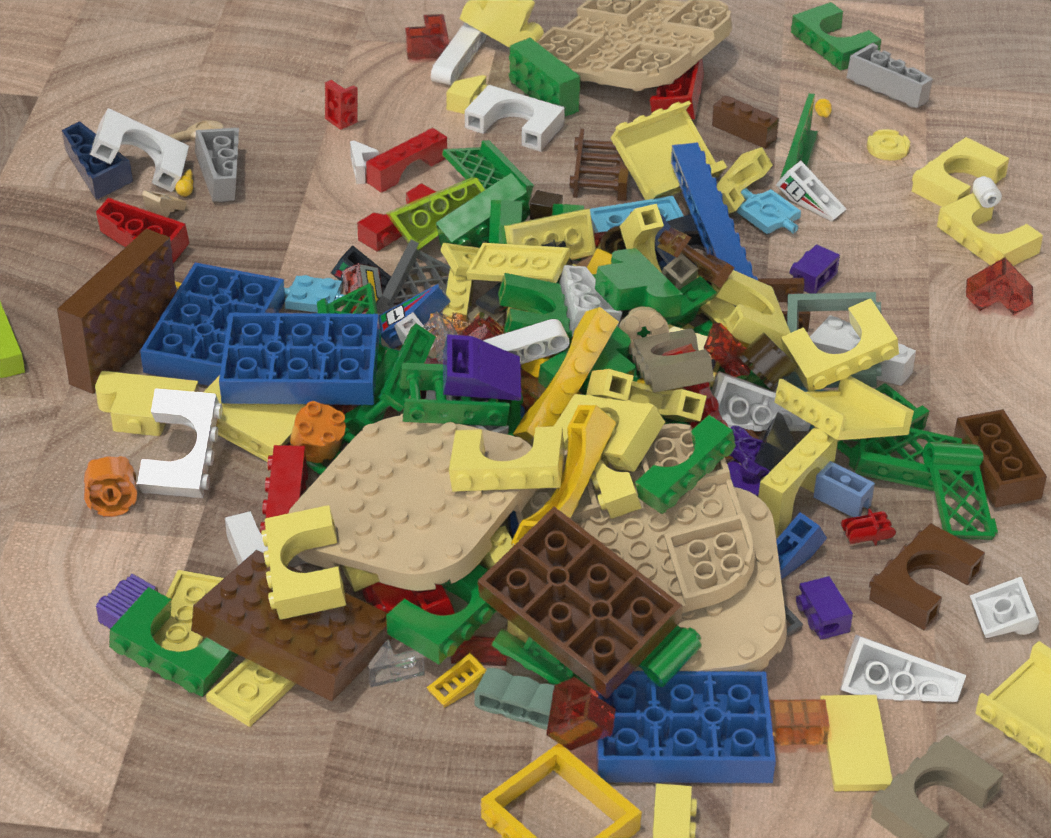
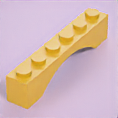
[513,307,619,447]
[511,405,616,546]

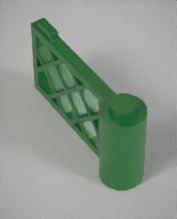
[923,442,998,540]
[638,625,702,687]

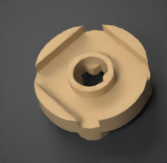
[619,307,669,354]

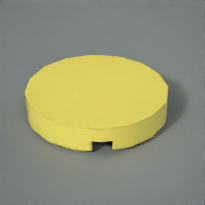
[867,129,910,161]

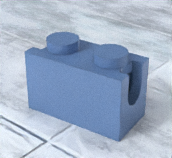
[814,461,875,517]

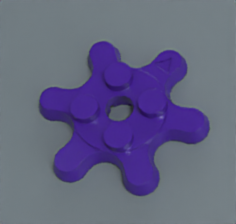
[729,425,771,479]

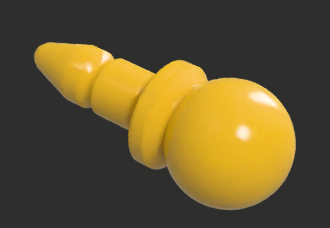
[815,98,832,118]
[175,169,194,197]

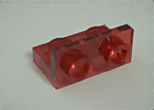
[703,323,751,377]

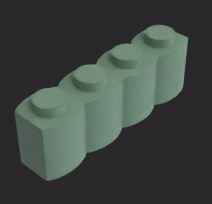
[475,668,593,738]

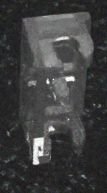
[423,311,458,363]

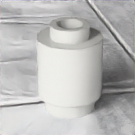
[973,176,1001,208]

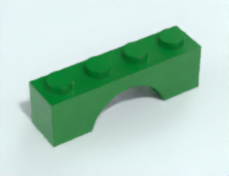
[635,415,735,514]

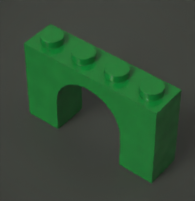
[791,2,882,71]
[489,200,584,261]
[498,273,572,353]
[386,564,497,664]
[109,587,238,697]

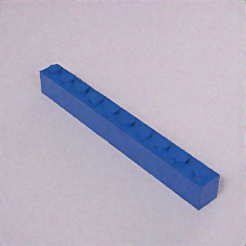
[671,142,758,281]

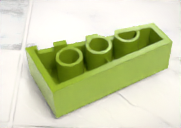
[386,177,485,250]

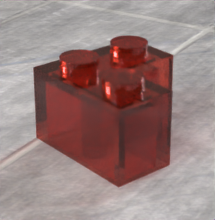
[405,14,448,60]
[966,257,1033,315]
[546,677,616,751]

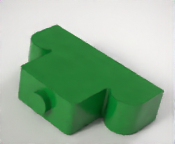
[594,248,683,318]
[538,326,635,395]

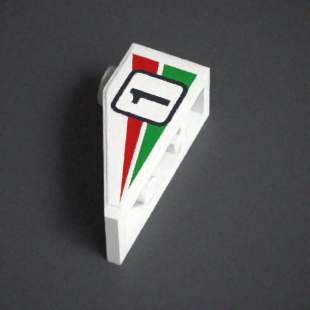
[776,161,846,221]

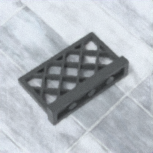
[376,239,451,331]

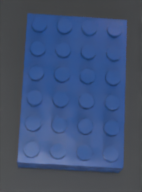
[140,262,285,386]
[219,313,379,405]
[594,671,776,783]

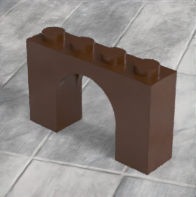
[869,523,985,631]

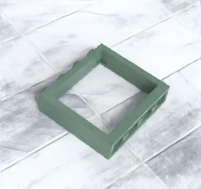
[787,292,882,388]

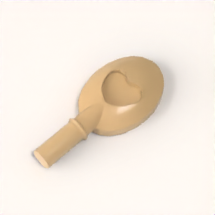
[168,120,223,141]

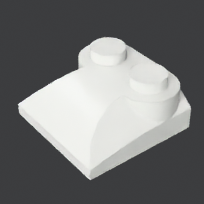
[970,577,1039,638]

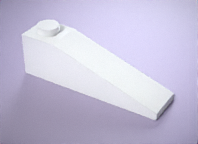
[711,371,811,431]
[840,635,966,702]

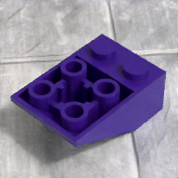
[443,334,521,401]

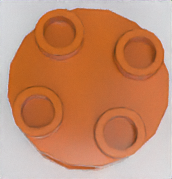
[290,401,346,463]
[84,456,137,517]

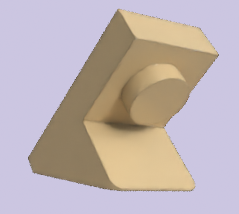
[142,190,187,218]

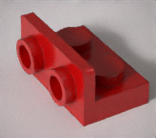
[325,80,358,130]

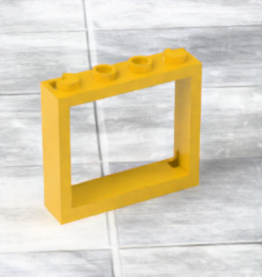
[481,743,642,838]

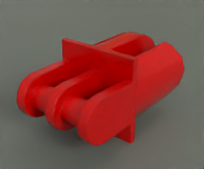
[841,509,896,546]

